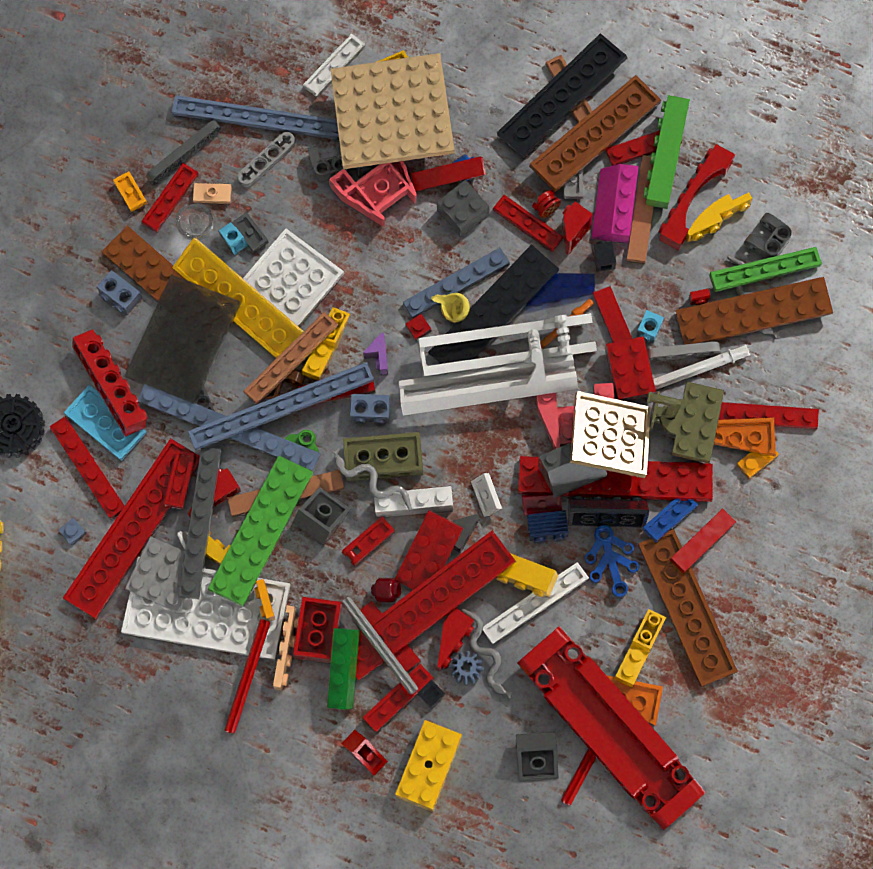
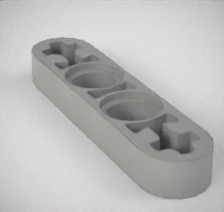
[238,132,295,187]
[647,342,720,362]

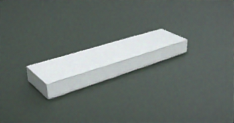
[303,34,365,98]

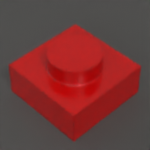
[689,288,710,305]
[405,314,432,341]

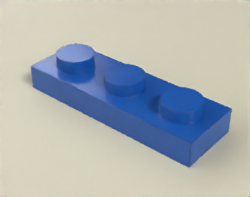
[642,499,698,543]

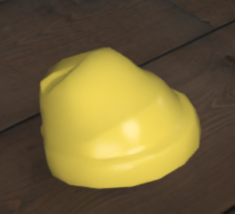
[431,293,470,323]

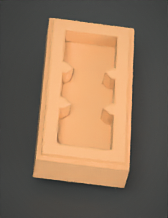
[193,183,232,204]

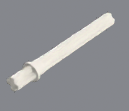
[653,345,750,390]

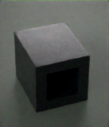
[593,241,616,272]

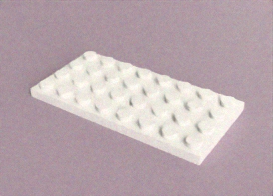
[121,557,291,661]

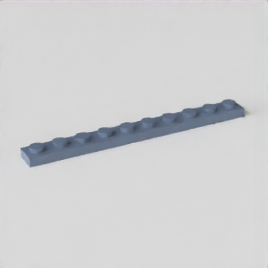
[172,95,339,140]
[188,362,374,450]
[138,384,321,472]

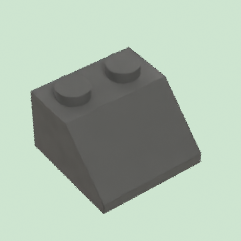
[293,487,351,545]
[516,732,559,781]

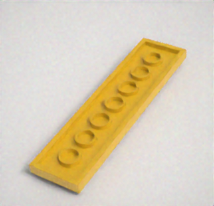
[172,238,304,358]

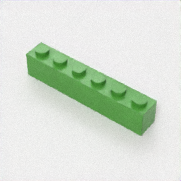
[643,95,690,209]

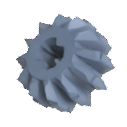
[450,651,483,685]

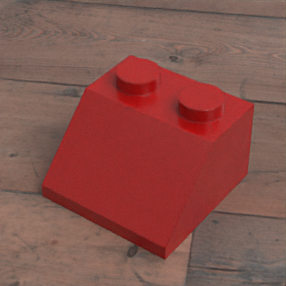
[562,201,593,255]

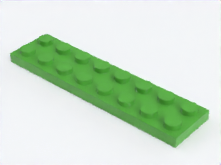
[208,456,313,607]

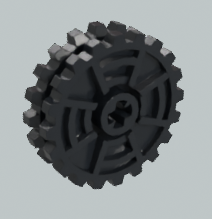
[0,394,46,458]

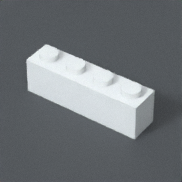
[374,486,453,518]

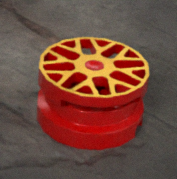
[532,190,561,219]

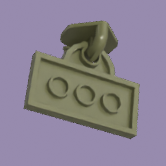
[647,382,724,464]

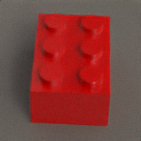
[604,336,656,401]
[293,597,343,664]

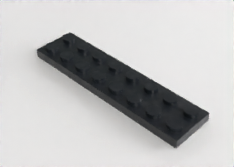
[497,33,627,158]
[428,244,559,364]

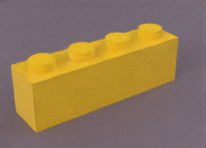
[496,553,558,597]

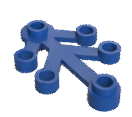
[584,525,639,598]

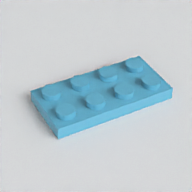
[64,385,146,461]

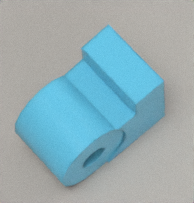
[218,222,247,255]

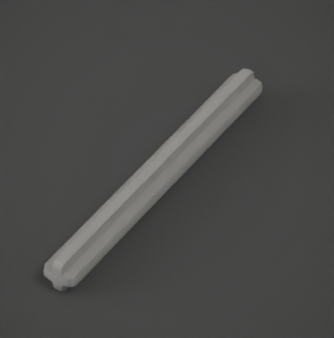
[341,597,418,694]

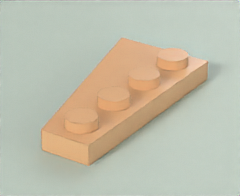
[273,605,299,691]

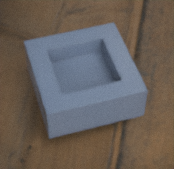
[59,518,87,546]

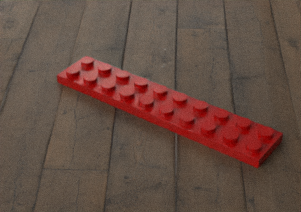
[63,438,200,619]
[519,456,713,502]
[356,530,516,681]

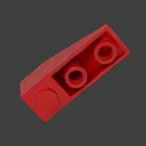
[437,608,475,671]

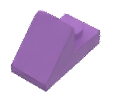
[363,333,388,375]

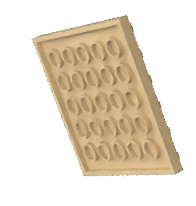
[330,53,455,169]

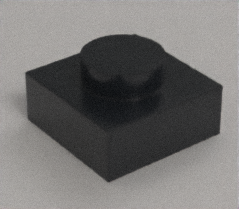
[417,680,445,708]

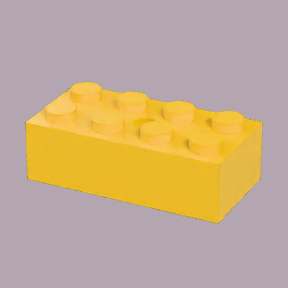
[395,720,462,812]

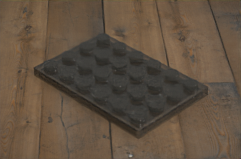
[125,274,241,404]

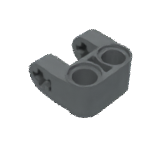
[307,141,349,182]
[744,213,792,259]

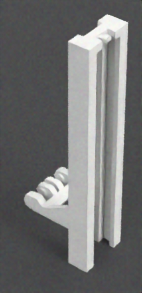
[417,313,597,377]
[399,329,578,416]

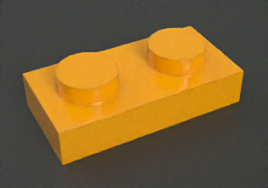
[113,171,147,212]
[737,451,779,479]
[254,579,275,622]

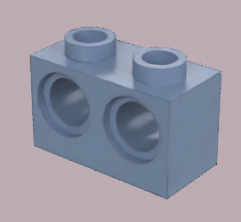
[97,270,142,315]
[350,394,390,425]

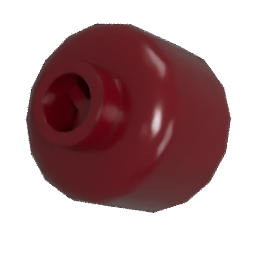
[371,578,401,603]

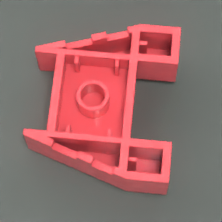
[329,161,417,227]
[536,383,614,450]

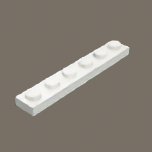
[482,562,589,645]

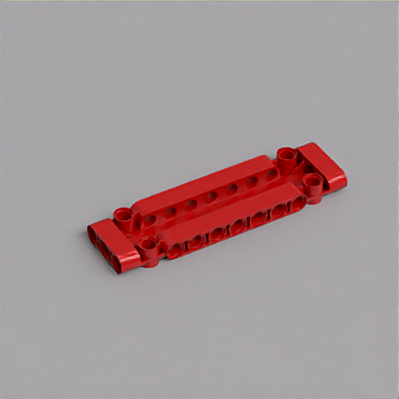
[517,626,706,830]

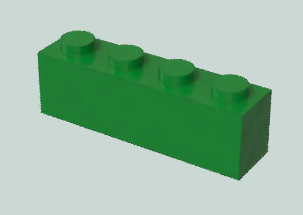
[327,628,360,710]

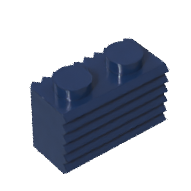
[527,510,569,543]

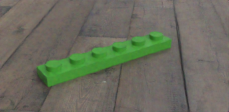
[709,247,822,292]

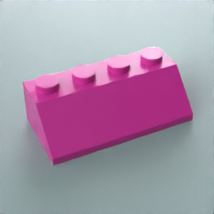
[591,164,639,244]

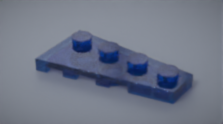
[522,273,595,310]

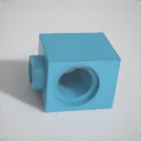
[636,310,664,343]

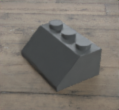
[538,443,607,498]

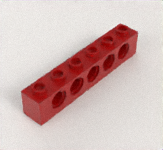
[72,329,148,436]

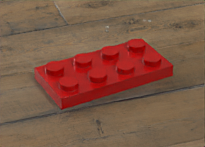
[395,510,464,590]

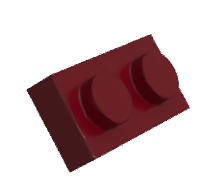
[522,493,562,516]

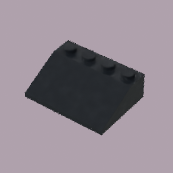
[568,496,649,528]

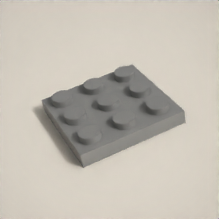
[125,536,186,613]

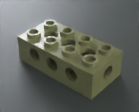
[343,432,424,482]

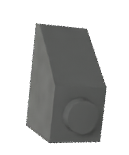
[452,514,479,553]

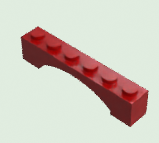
[658,144,736,251]

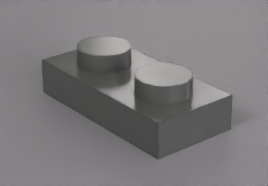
[231,212,269,253]

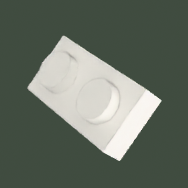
[471,473,502,517]

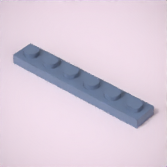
[403,247,510,319]

